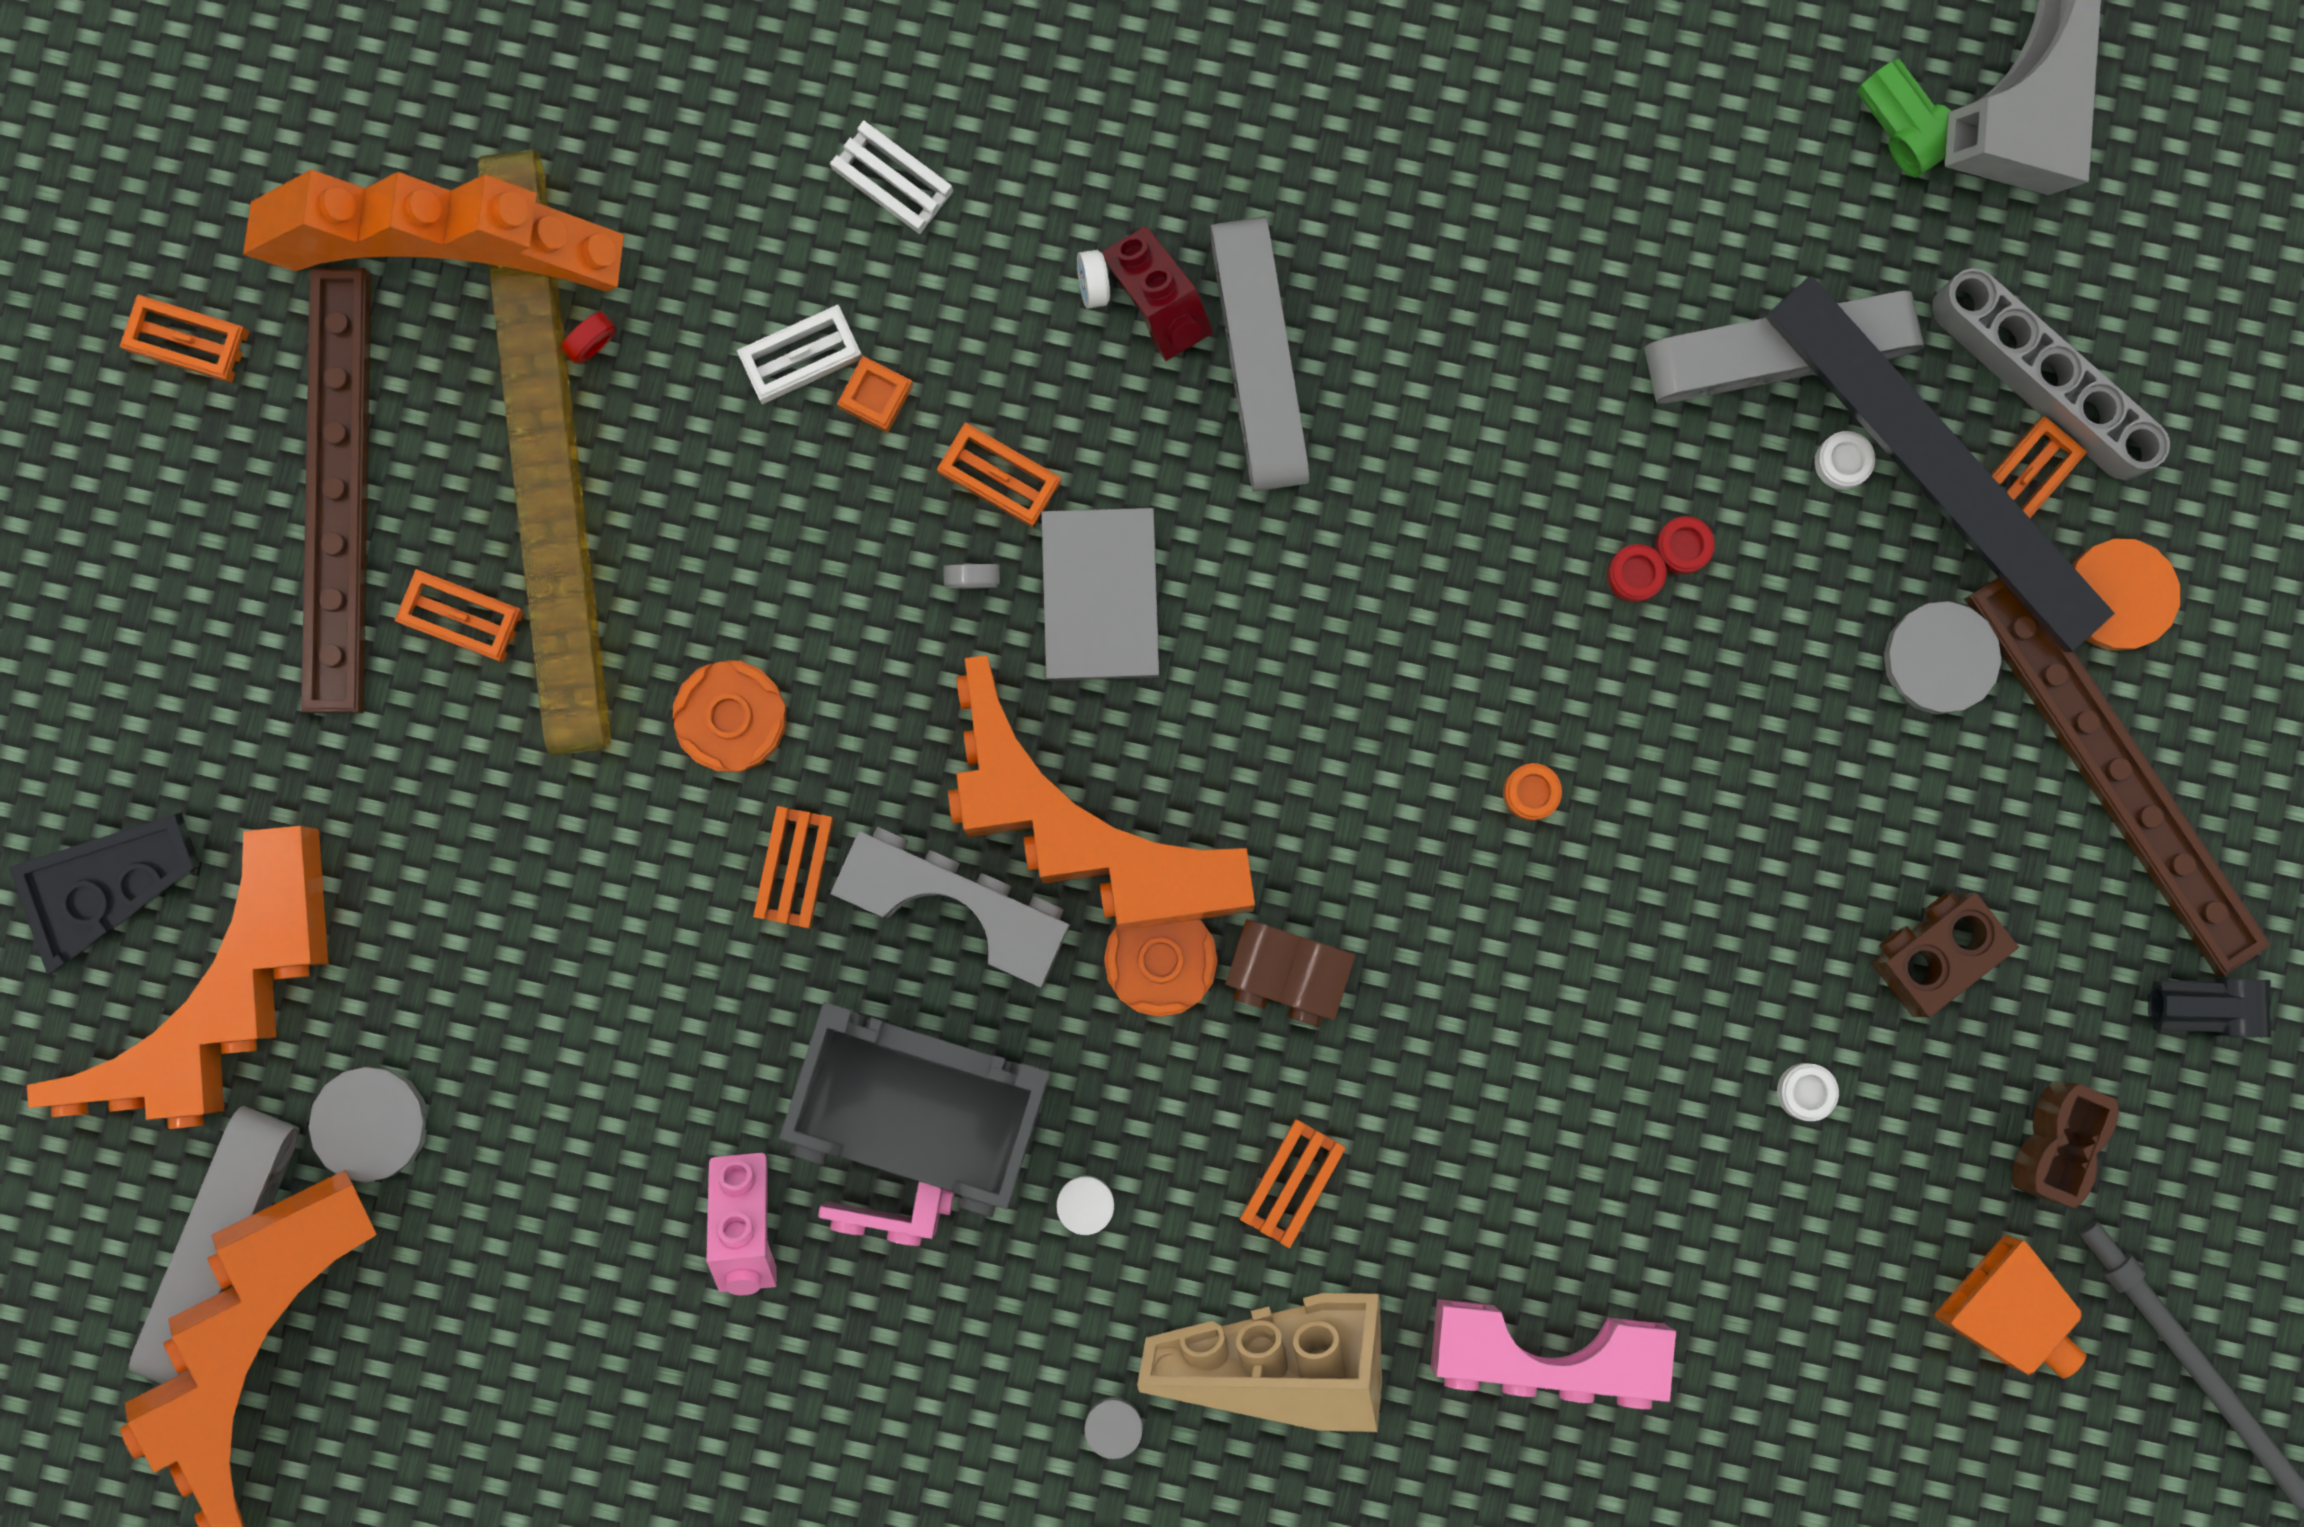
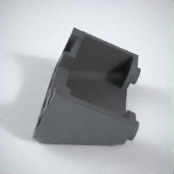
[779,1002,1051,1217]

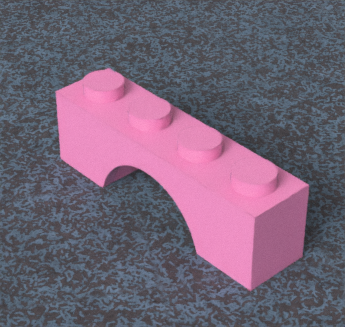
[1430,1299,1676,1409]

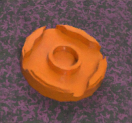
[2071,539,2180,651]
[673,661,787,772]
[1104,919,1218,1017]

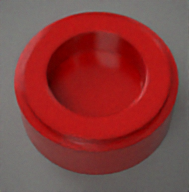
[560,311,616,364]
[1655,516,1715,575]
[1607,544,1666,603]

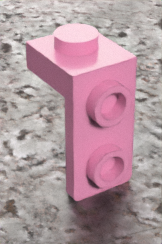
[706,1153,777,1295]
[818,1181,955,1246]

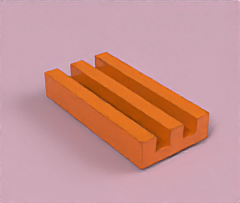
[119,294,250,383]
[1990,415,2087,518]
[936,422,1062,529]
[394,569,525,663]
[753,806,835,929]
[1239,1118,1346,1248]

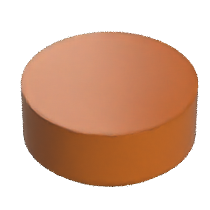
[1503,763,1562,821]

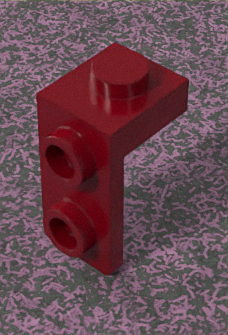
[1102,227,1213,361]

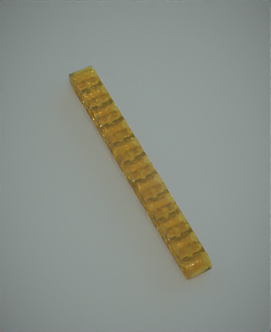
[478,149,611,756]

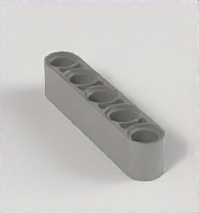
[1210,216,1309,492]
[1932,268,2170,480]
[1644,291,1924,404]
[129,1105,300,1384]

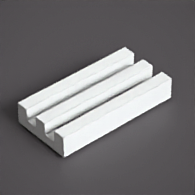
[830,121,953,234]
[737,305,862,404]

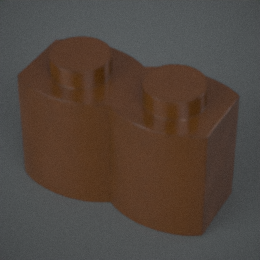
[1225,919,1356,1027]
[2012,1081,2118,1209]

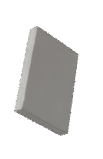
[1041,508,1159,681]

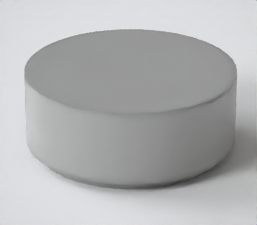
[943,564,1000,589]
[1085,1397,1142,1459]

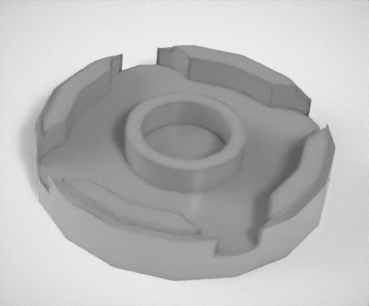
[1884,601,2002,715]
[308,1066,427,1182]

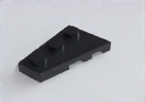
[9,812,200,975]

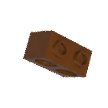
[1871,891,2020,1018]

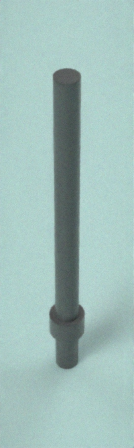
[2078,1220,2304,1510]

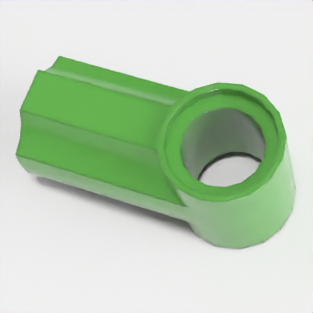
[1856,59,1951,178]

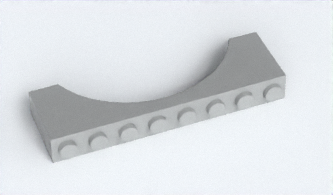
[1945,0,2102,195]

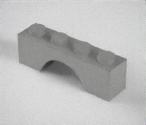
[830,827,1071,988]

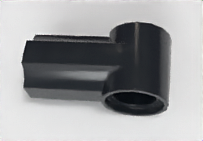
[2148,979,2271,1038]

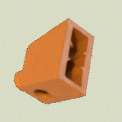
[1933,1235,2086,1379]

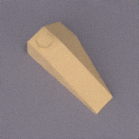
[1137,1293,1382,1432]

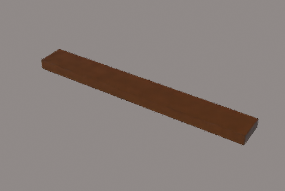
[301,268,371,714]
[1964,577,2271,976]

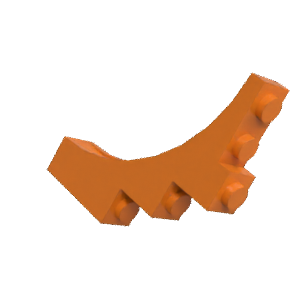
[243,169,624,292]
[948,655,1255,931]
[27,826,328,1129]
[119,1170,377,1527]

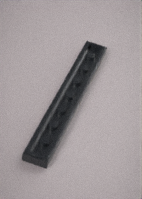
[1764,275,2115,652]

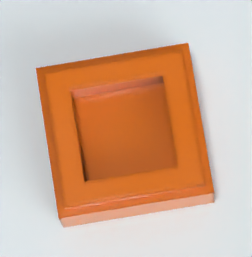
[837,356,914,433]

